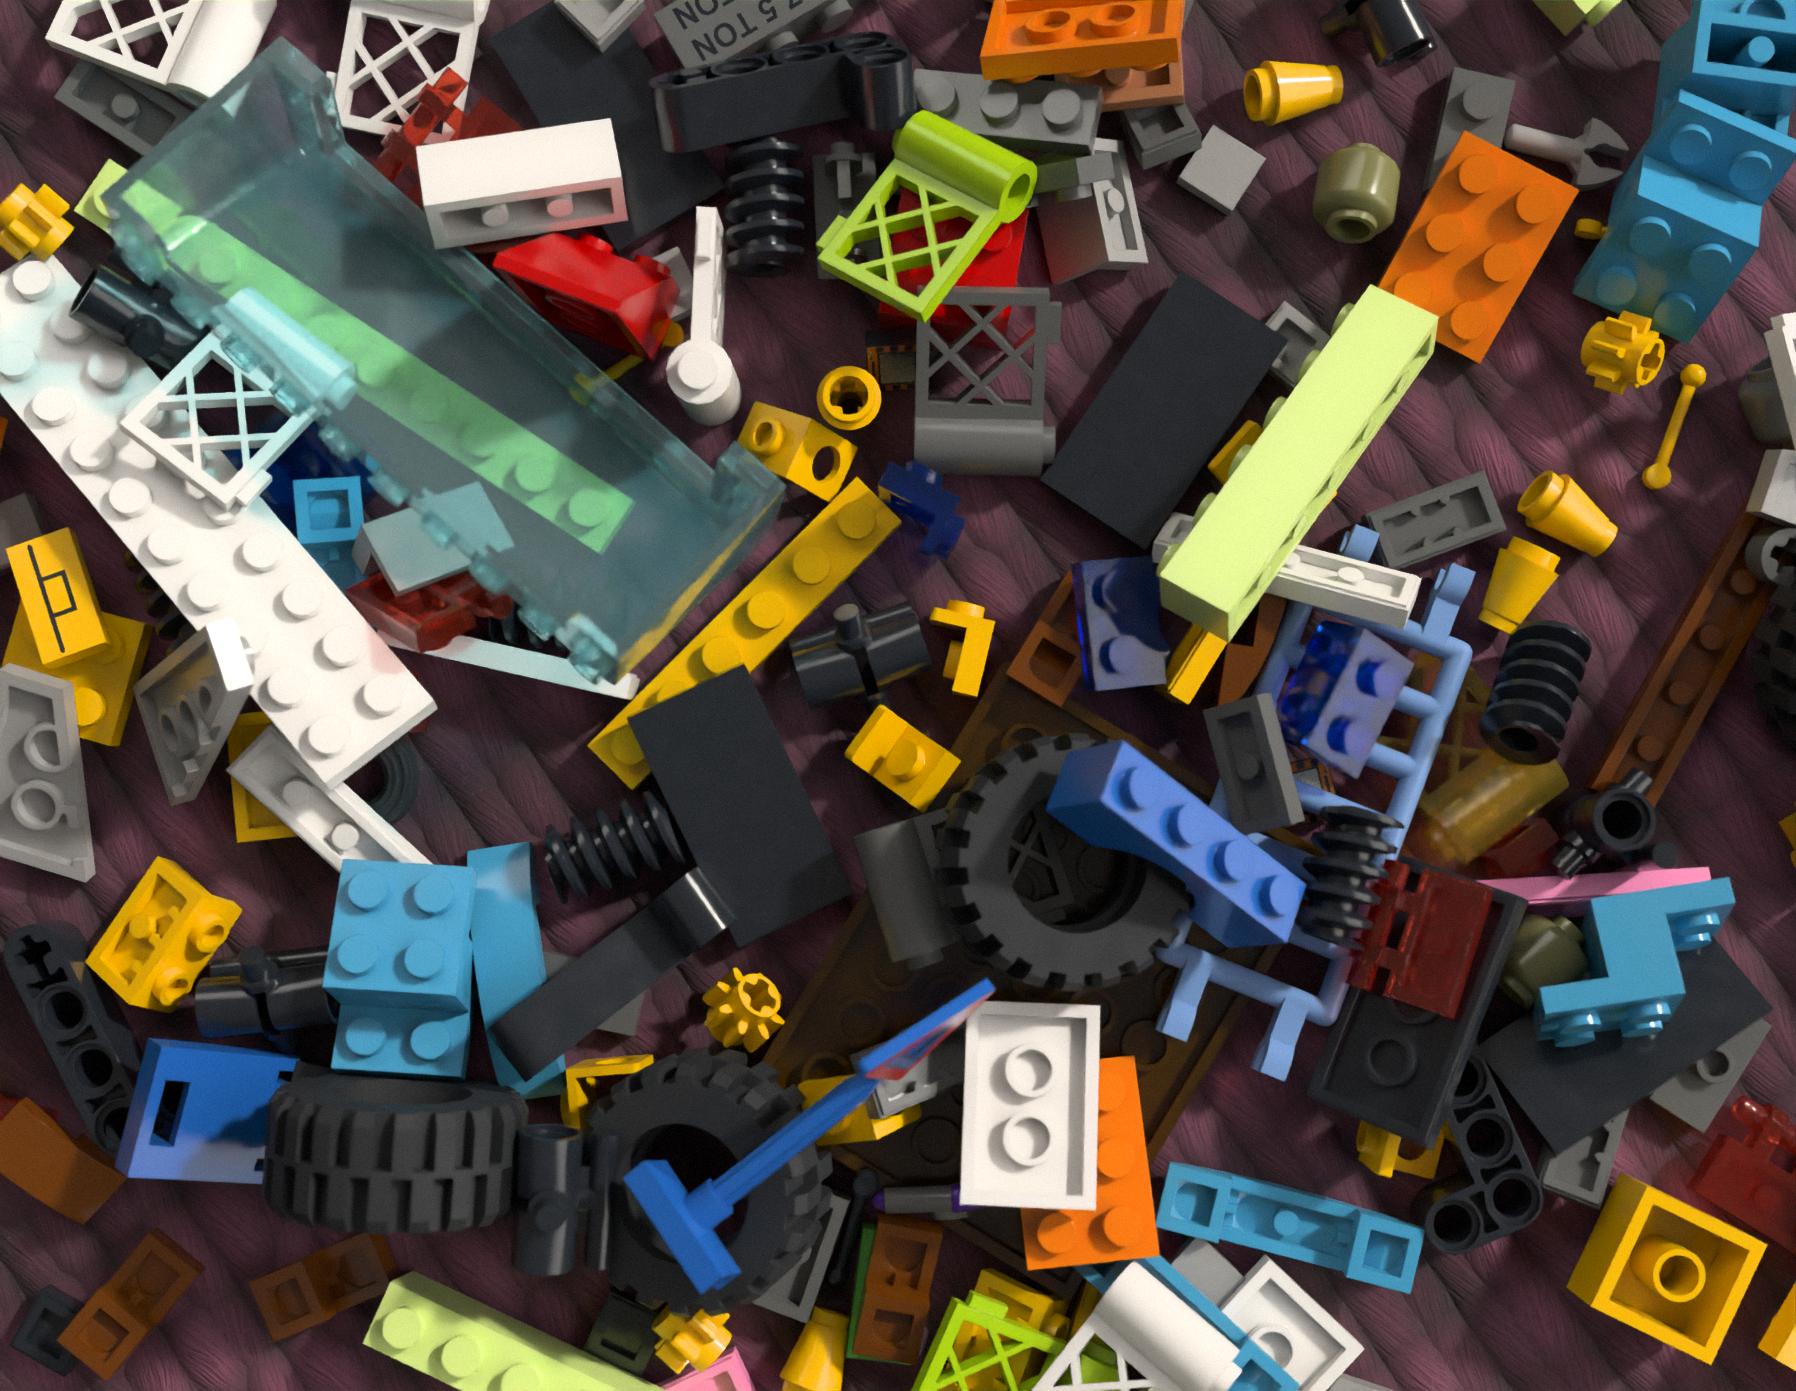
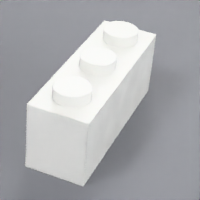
[416,118,628,250]

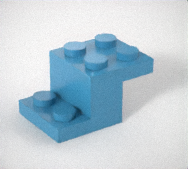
[1651,0,1796,135]
[1572,89,1796,345]
[322,859,478,1081]
[1531,877,1736,1047]

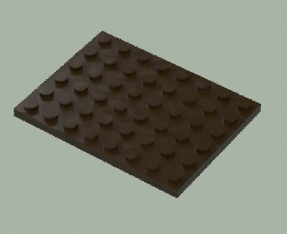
[760,660,1325,1302]

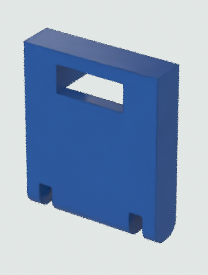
[114,1038,302,1184]

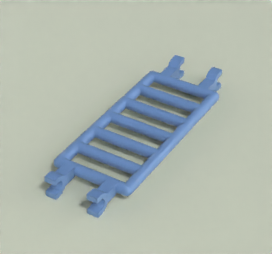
[1154,524,1476,1082]

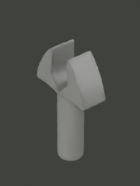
[1504,118,1629,192]

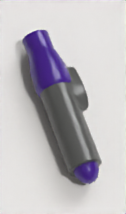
[872,1183,1001,1220]

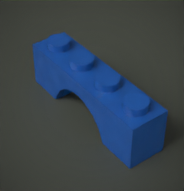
[1045,740,1306,948]

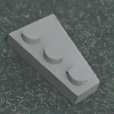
[0,663,96,883]

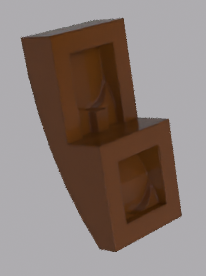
[1005,570,1123,709]
[1209,592,1286,708]
[0,1097,129,1225]
[852,1211,943,1365]
[57,1227,206,1382]
[249,1231,401,1342]

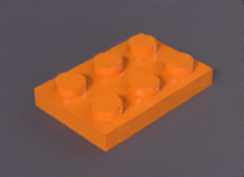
[980,0,1185,84]
[1376,130,1579,364]
[1020,1055,1160,1271]

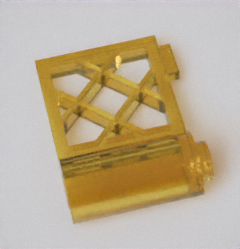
[1344,653,1569,865]

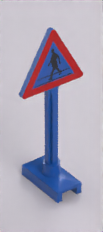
[623,979,996,1294]

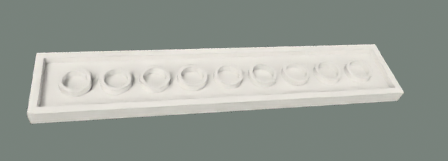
[0,254,438,791]

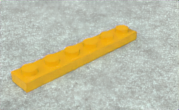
[587,477,902,790]

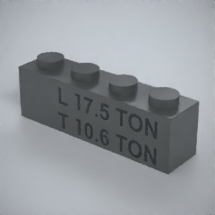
[653,0,882,69]

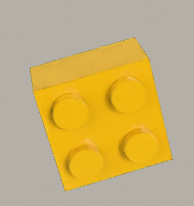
[1566,1171,1767,1365]

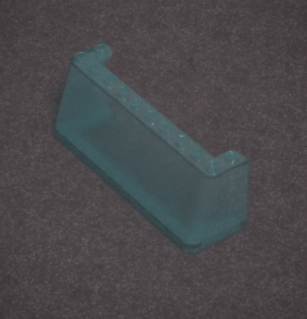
[99,35,786,685]

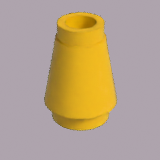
[1243,61,1343,126]
[817,366,881,430]
[1517,470,1618,557]
[1478,536,1561,634]
[779,1306,850,1391]

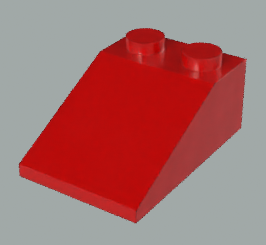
[492,232,681,363]

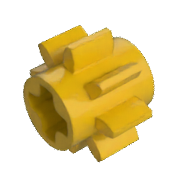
[0,183,74,262]
[1581,310,1665,396]
[702,967,785,1053]
[651,1303,732,1374]

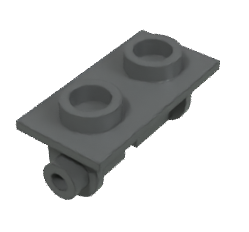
[812,142,881,281]

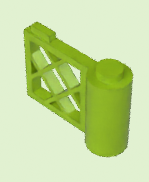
[816,110,1037,324]
[911,1290,1120,1391]

